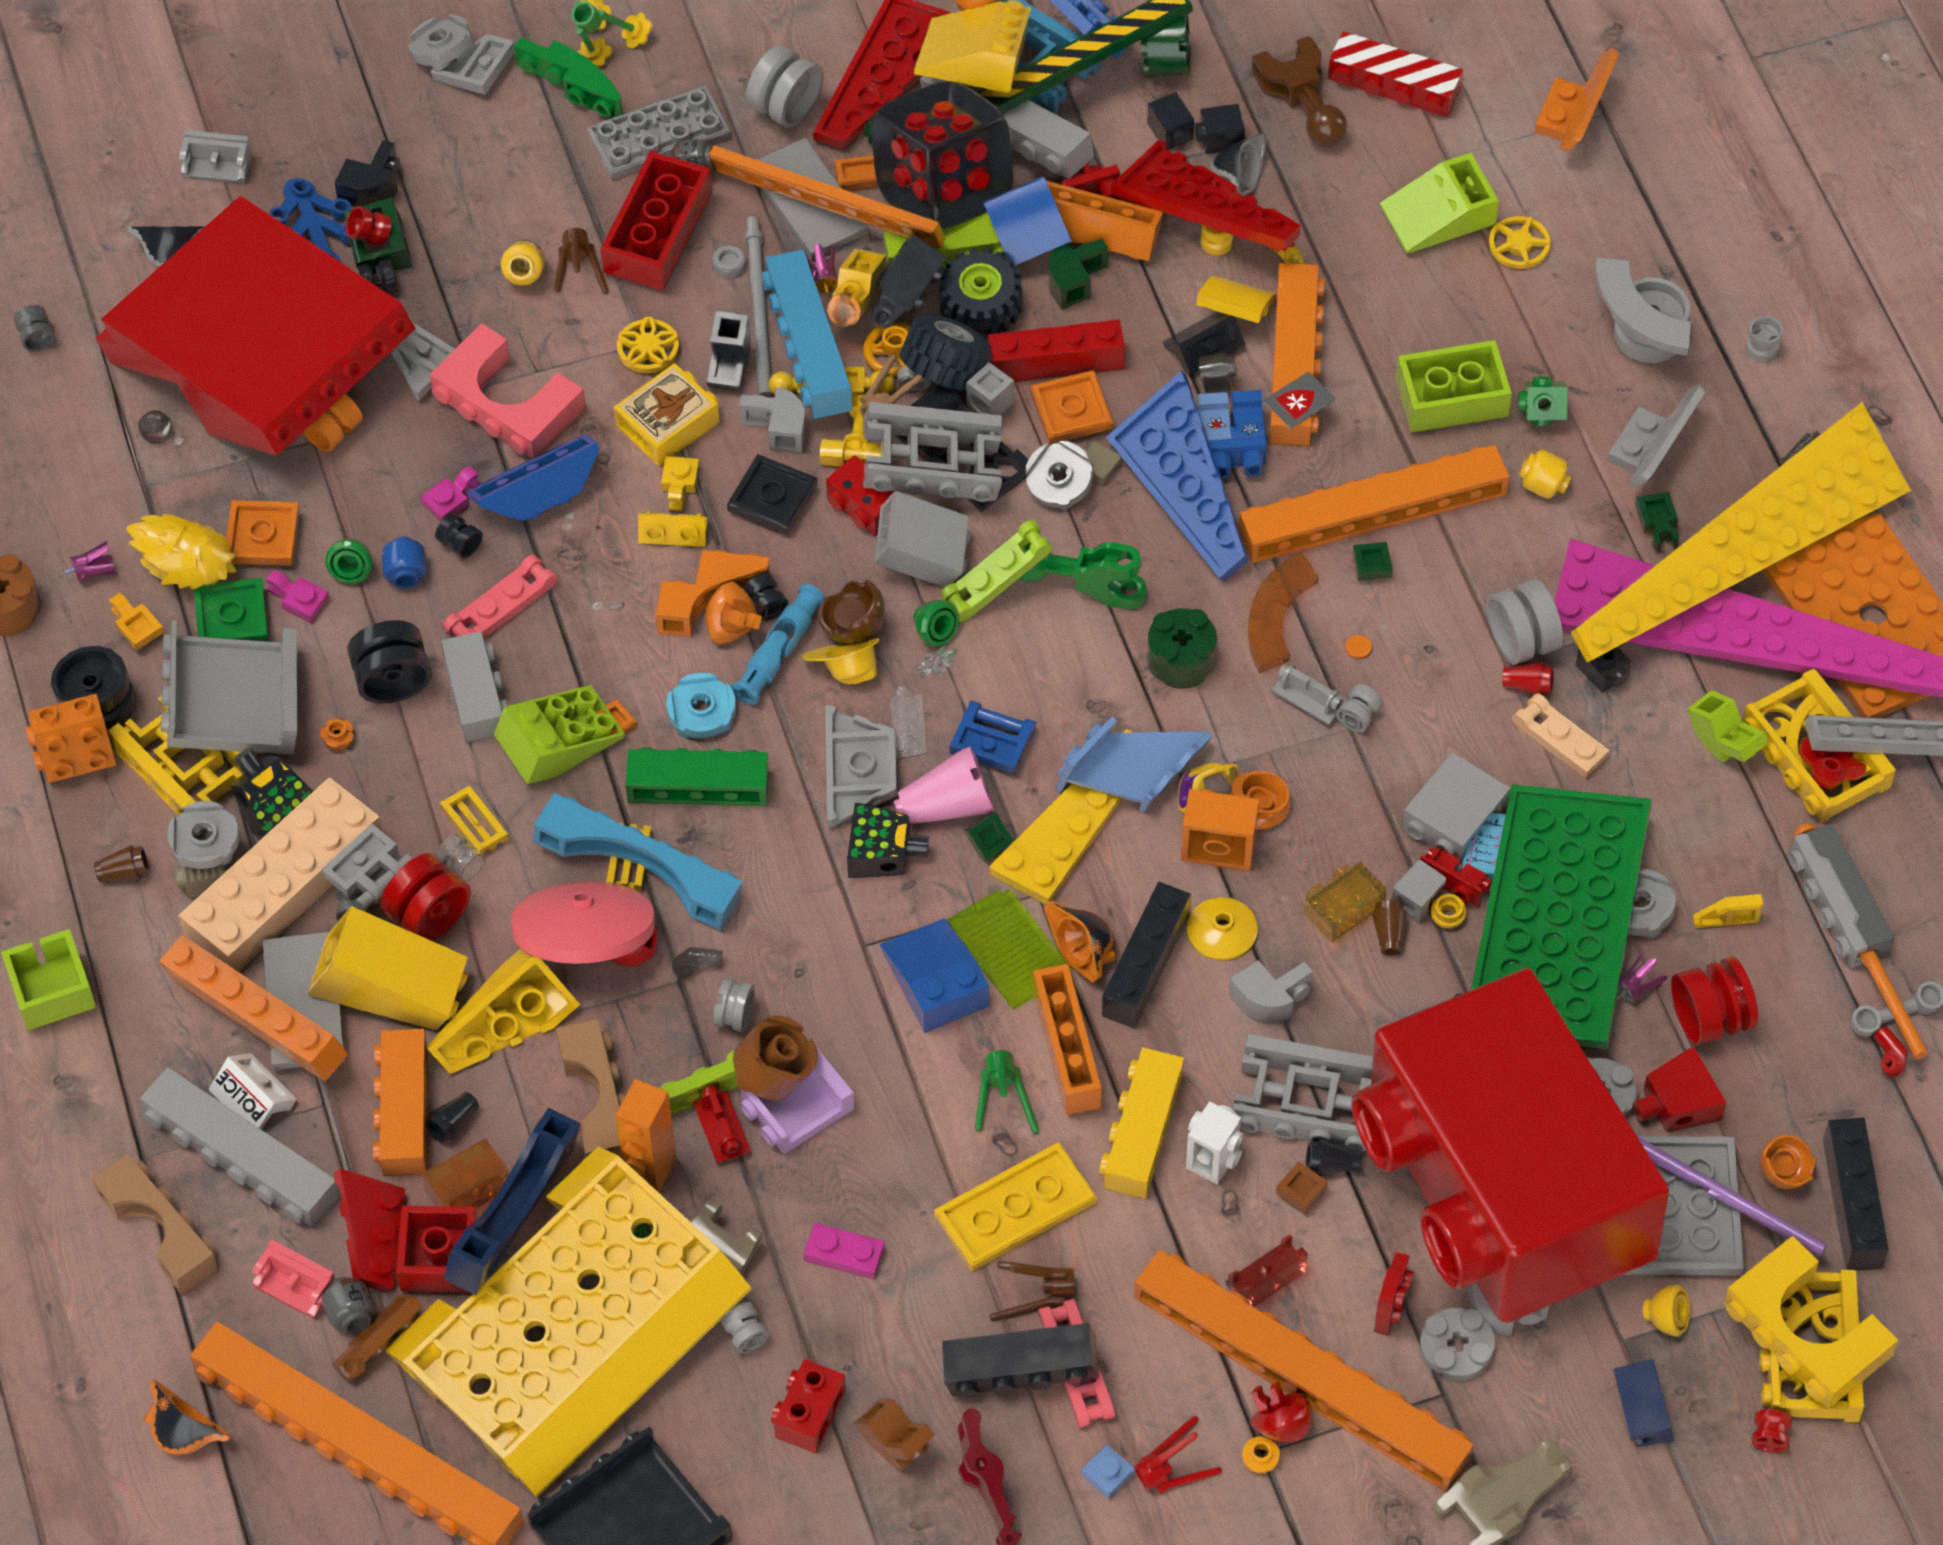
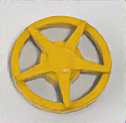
[1489,216,1551,269]

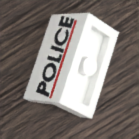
[208,1053,297,1130]

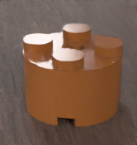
[0,554,41,636]
[733,1015,818,1101]

